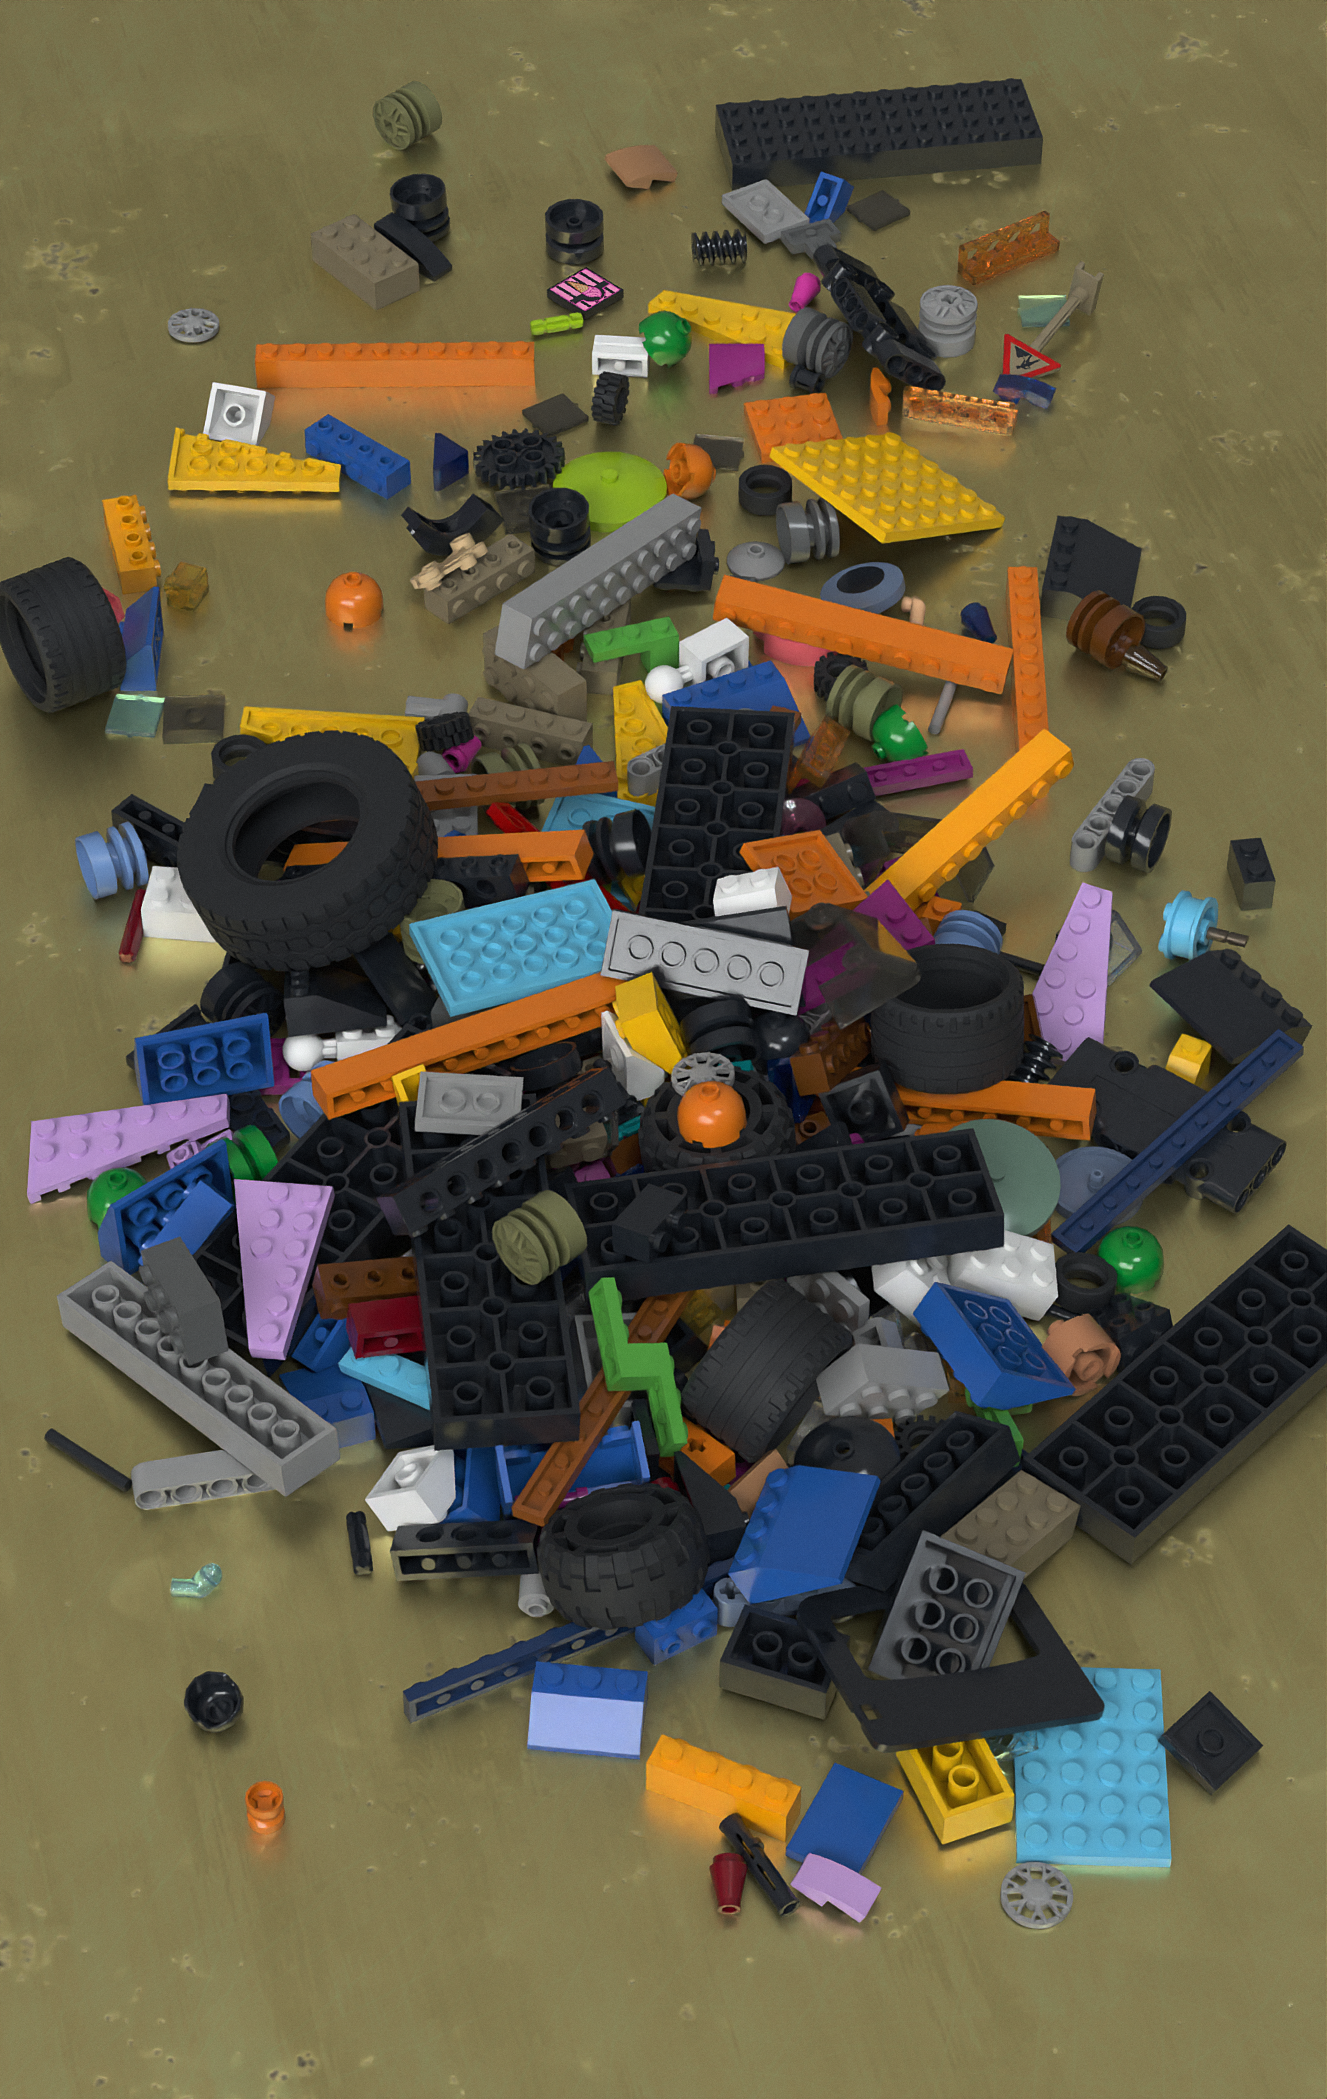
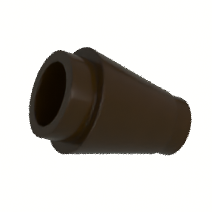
[1122,644,1168,682]

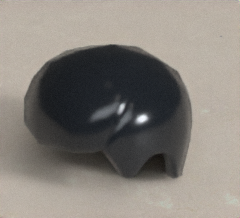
[184,1671,244,1733]

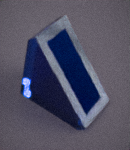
[433,433,469,491]
[767,1057,816,1124]

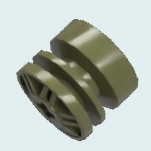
[373,81,442,150]
[826,665,903,743]
[471,742,545,819]
[400,879,465,965]
[492,1190,587,1285]

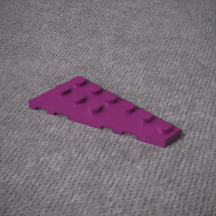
[752,879,935,1019]

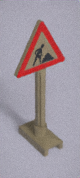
[1001,261,1104,390]

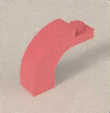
[753,631,846,666]

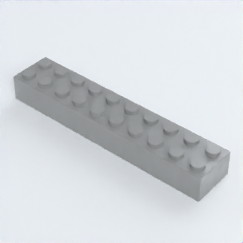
[495,494,702,669]
[57,1261,340,1497]

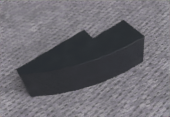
[374,212,452,282]

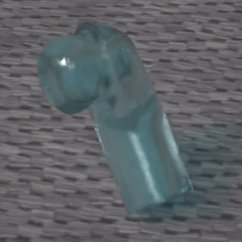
[171,1563,222,1598]

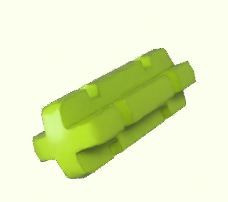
[530,312,583,336]

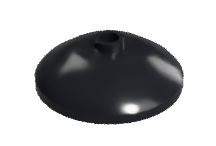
[793,1416,901,1481]

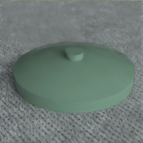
[949,1119,1061,1238]

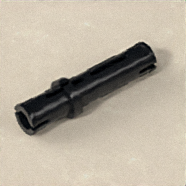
[719,1813,801,1917]

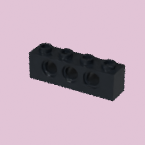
[390,1519,542,1581]

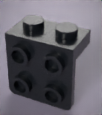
[652,529,719,592]
[1085,1293,1173,1373]

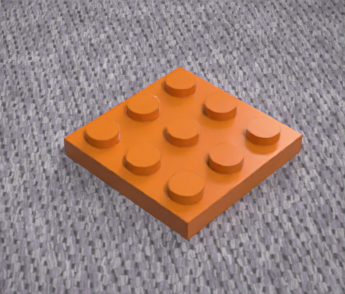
[744,393,843,463]
[739,830,868,921]

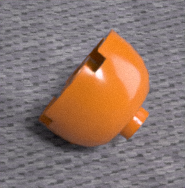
[664,443,716,500]
[325,572,384,628]
[677,1081,747,1148]

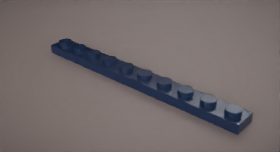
[1051,1029,1304,1254]
[403,1556,735,1724]

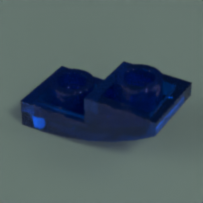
[992,374,1056,409]

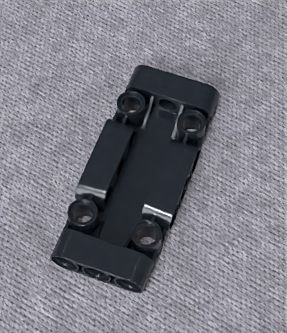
[813,244,946,395]
[1048,1037,1287,1214]

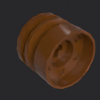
[1066,590,1146,669]

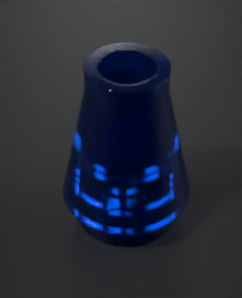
[960,602,997,644]

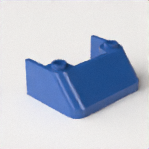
[494,1421,650,1520]

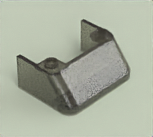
[841,810,995,903]
[791,902,921,1030]

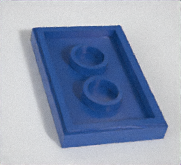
[786,1763,904,1875]

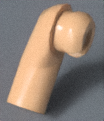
[901,596,926,626]

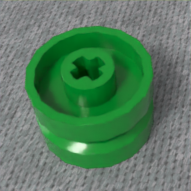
[206,1125,278,1203]

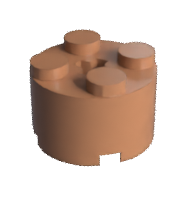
[1042,1314,1121,1396]

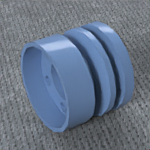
[75,821,149,900]
[933,910,1003,954]
[278,1060,334,1139]

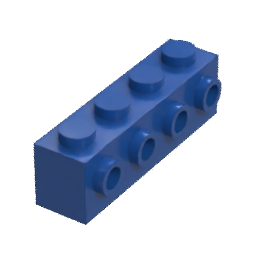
[304,414,411,500]

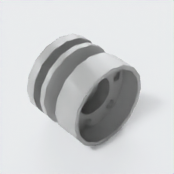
[918,285,978,358]

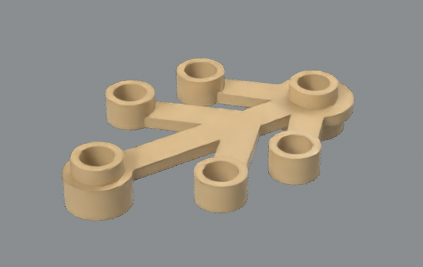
[410,533,488,591]

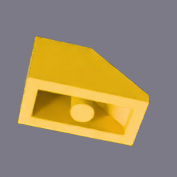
[1165,1033,1212,1087]

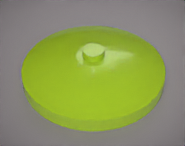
[553,452,667,532]

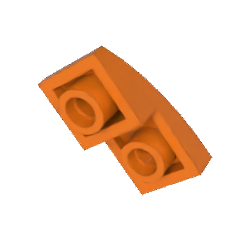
[870,367,891,426]

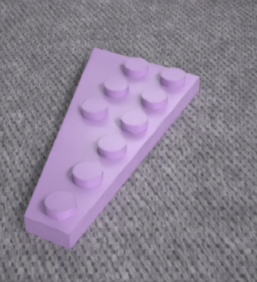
[1032,882,1113,1066]
[27,1094,230,1204]
[234,1179,335,1360]

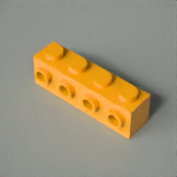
[102,495,161,595]
[646,1734,802,1842]

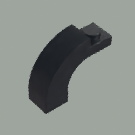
[401,493,504,556]

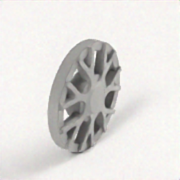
[168,308,220,342]
[671,1052,735,1096]
[1000,1862,1073,1929]

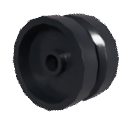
[545,199,604,264]
[1105,795,1172,873]
[680,1000,763,1068]

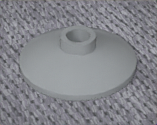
[727,541,785,581]

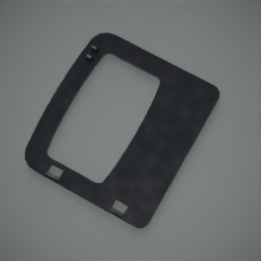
[796,1580,1105,1753]

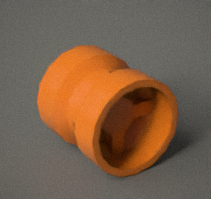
[245,1781,286,1835]

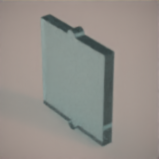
[1017,295,1070,327]
[105,694,165,738]

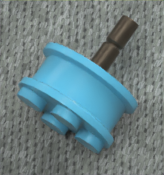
[1158,890,1249,961]

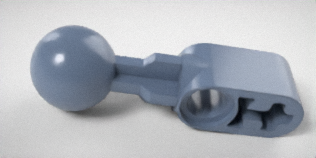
[712,1578,857,1627]

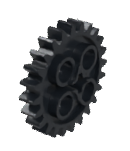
[473,428,565,491]

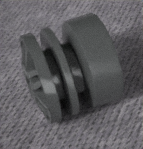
[782,307,853,379]
[776,497,840,565]

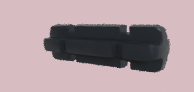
[346,1511,373,1576]

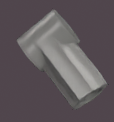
[405,693,468,720]

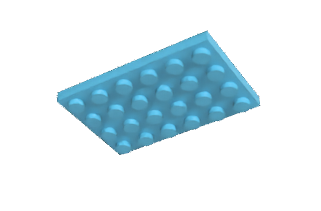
[409,879,612,1017]
[1013,1667,1172,1868]

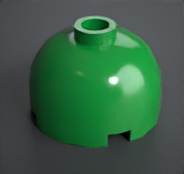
[639,311,692,368]
[871,704,929,763]
[87,1167,148,1229]
[1096,1226,1164,1294]

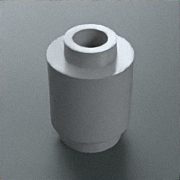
[416,751,456,775]
[518,1571,554,1617]

